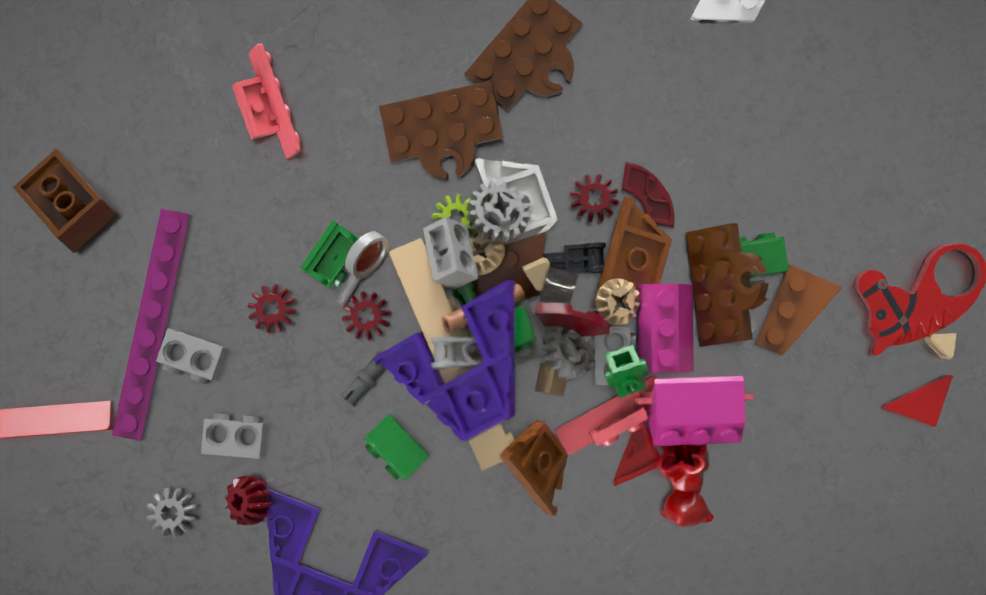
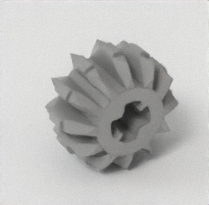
[147,488,197,537]

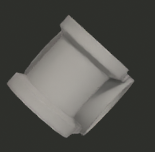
[431,337,485,369]

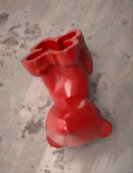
[657,444,714,527]

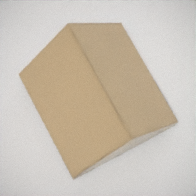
[522,258,550,291]
[924,333,957,360]
[535,362,567,396]

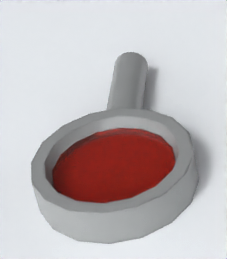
[336,231,389,306]

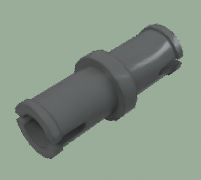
[341,351,386,407]

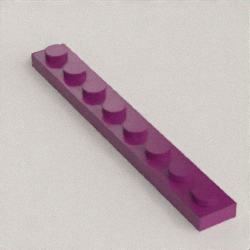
[112,208,191,441]

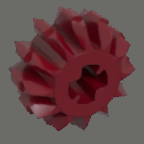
[570,174,619,223]
[247,284,297,334]
[342,291,391,341]
[224,475,273,526]

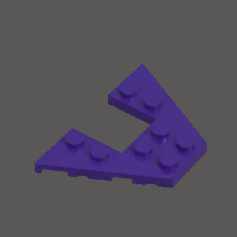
[373,280,515,442]
[266,488,429,595]

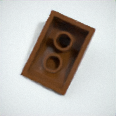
[13,149,117,253]

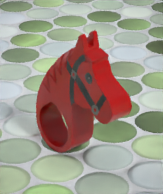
[855,243,986,356]

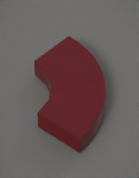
[621,162,675,229]
[535,303,610,337]

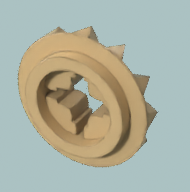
[469,231,505,275]
[596,278,641,326]

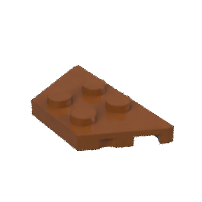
[593,197,672,305]
[499,421,568,516]

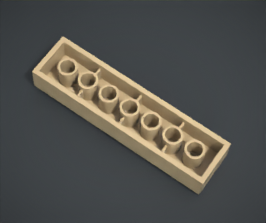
[389,238,514,471]

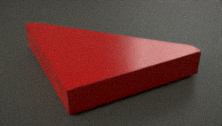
[883,375,953,427]
[613,421,661,486]

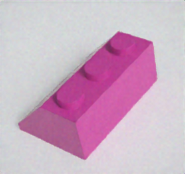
[637,284,694,373]
[648,376,745,446]

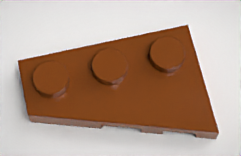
[754,264,843,356]

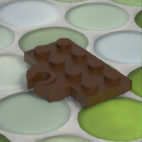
[464,0,583,112]
[379,80,504,180]
[686,223,768,347]

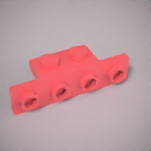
[232,43,301,159]
[555,375,659,455]

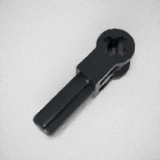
[544,242,606,275]

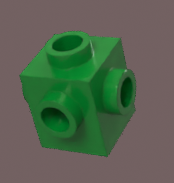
[604,345,649,398]

